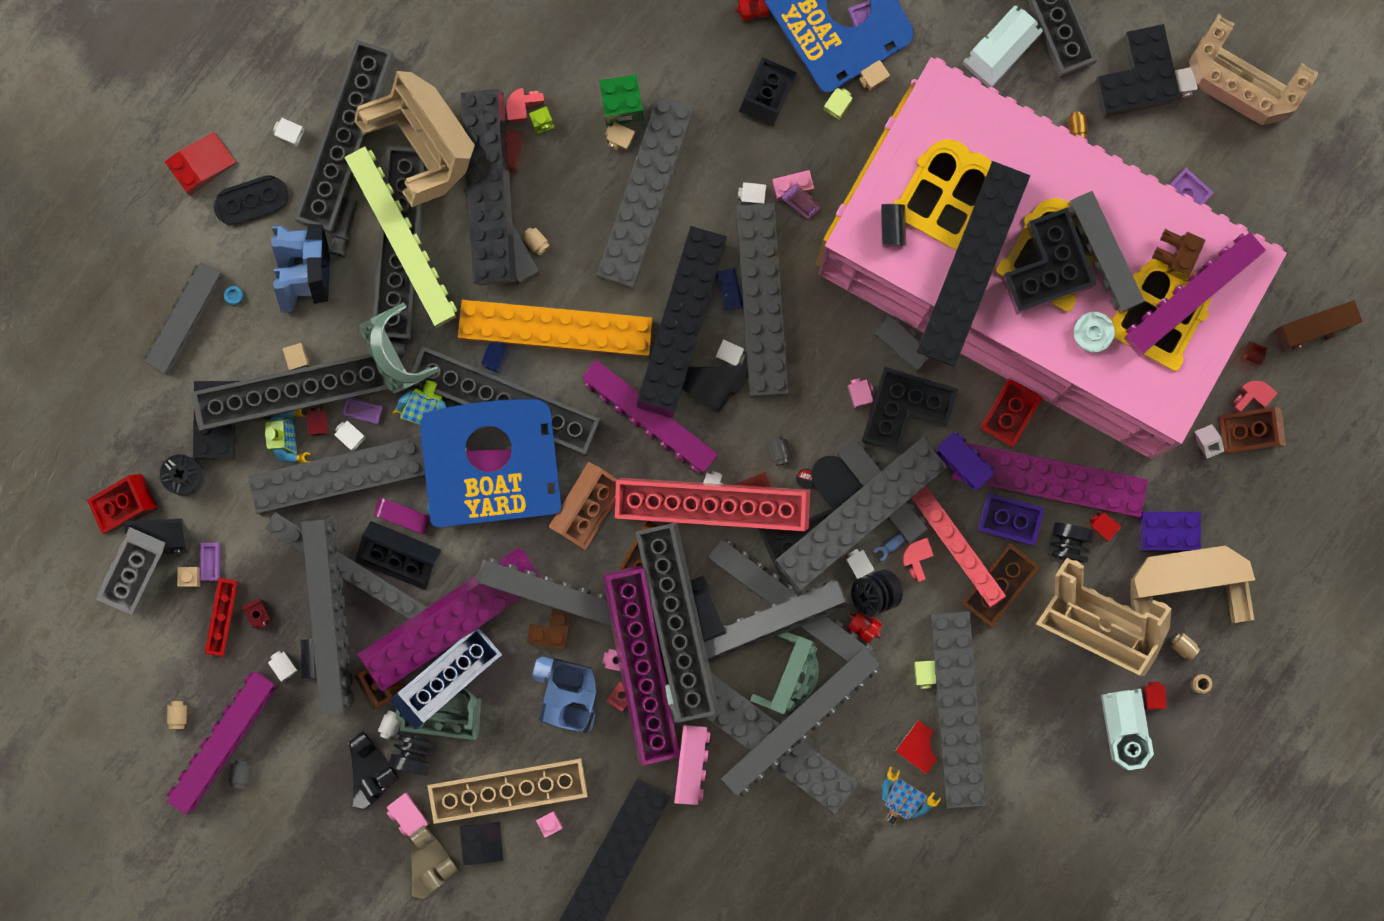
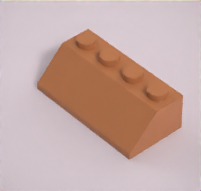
[548,462,618,550]

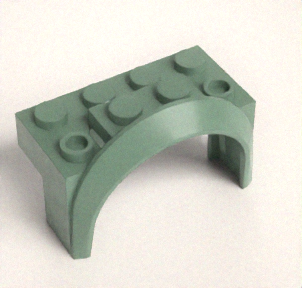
[359,302,439,393]
[750,632,819,716]
[396,688,481,740]

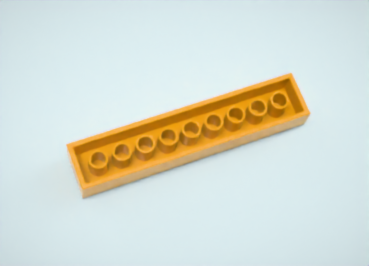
[458,300,653,358]

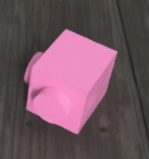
[847,378,874,409]
[602,649,620,671]

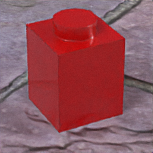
[1089,512,1121,542]
[1143,681,1167,709]

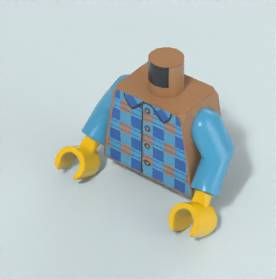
[882,767,941,825]

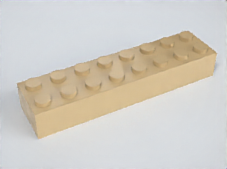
[427,758,588,824]

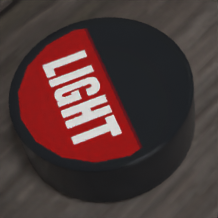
[796,469,813,488]

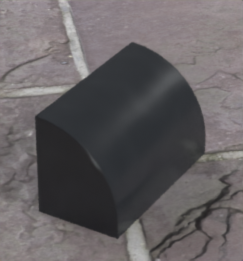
[881,204,906,247]
[300,639,317,678]

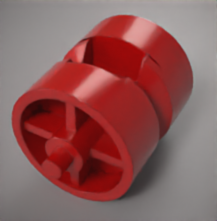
[735,0,769,22]
[847,611,883,644]

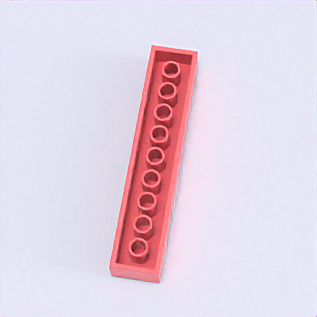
[615,478,810,531]

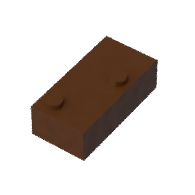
[1275,300,1363,351]
[961,543,1040,628]

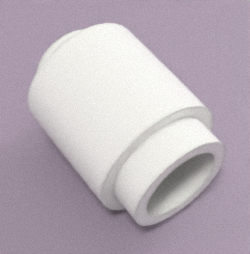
[378,710,401,740]

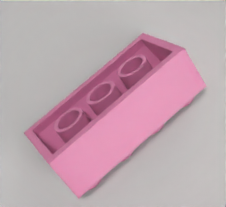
[674,724,711,805]

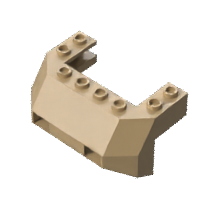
[1189,14,1318,125]
[354,71,474,207]
[1130,545,1255,623]
[1036,558,1172,676]

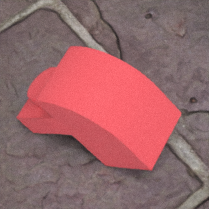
[506,88,545,124]
[1232,381,1278,413]
[902,538,934,582]

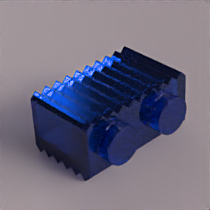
[716,268,743,311]
[481,341,509,374]

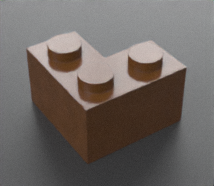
[527,608,572,650]

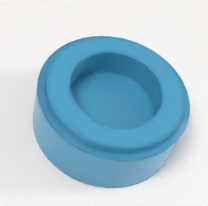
[224,286,244,306]

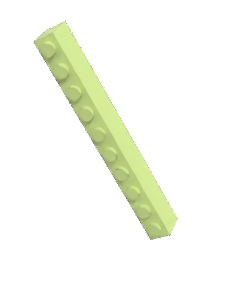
[345,147,457,328]

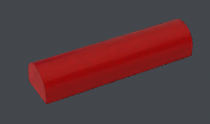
[204,578,238,657]

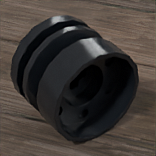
[160,454,205,496]
[1048,522,1094,563]
[851,569,903,617]
[388,734,435,776]

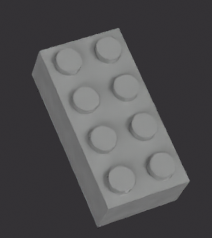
[96,527,165,615]

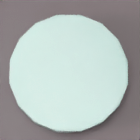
[1074,312,1115,353]

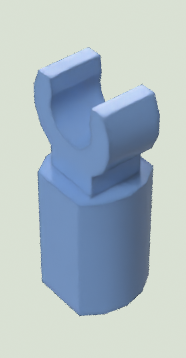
[873,532,907,562]

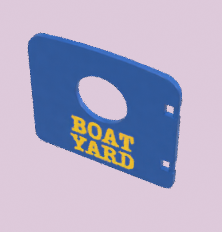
[763,0,913,93]
[420,399,561,527]

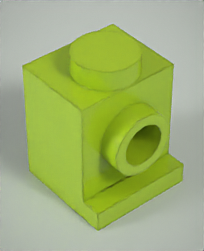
[529,106,555,135]

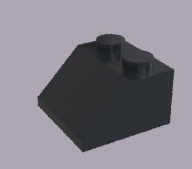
[460,822,503,866]

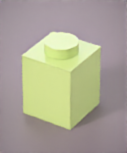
[823,88,852,120]
[914,661,936,689]

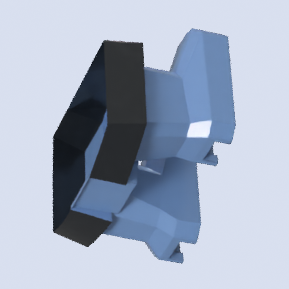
[271,223,330,312]
[533,656,597,733]

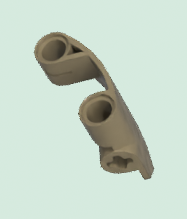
[409,825,459,899]

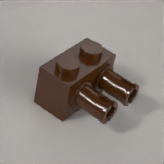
[1152,228,1206,281]
[354,670,406,710]

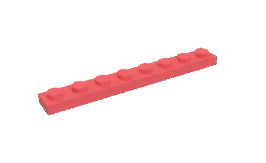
[911,485,1007,608]

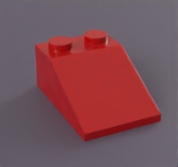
[164,132,236,196]
[87,474,157,534]

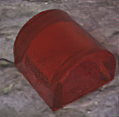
[1242,341,1267,365]

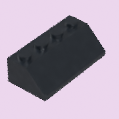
[355,521,441,590]

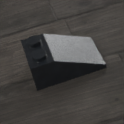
[738,57,797,126]
[690,575,726,642]

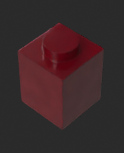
[306,407,329,436]

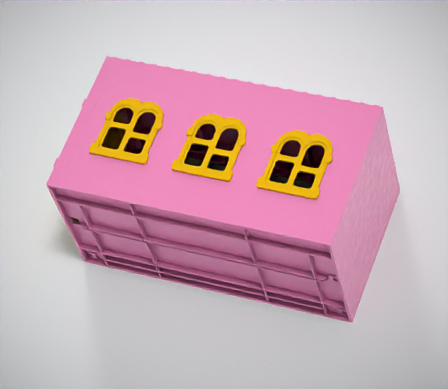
[816,57,1287,460]

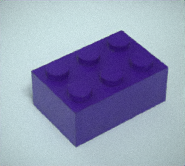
[934,432,995,492]
[977,493,1045,547]
[1139,512,1201,551]

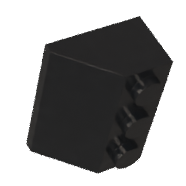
[124,519,189,557]

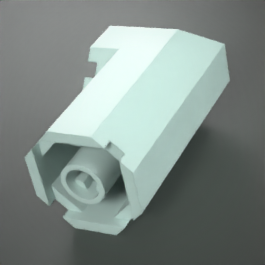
[963,6,1043,87]
[1101,689,1154,770]

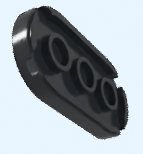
[214,175,289,226]
[811,456,863,510]

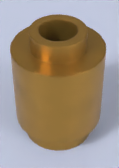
[1067,112,1088,139]

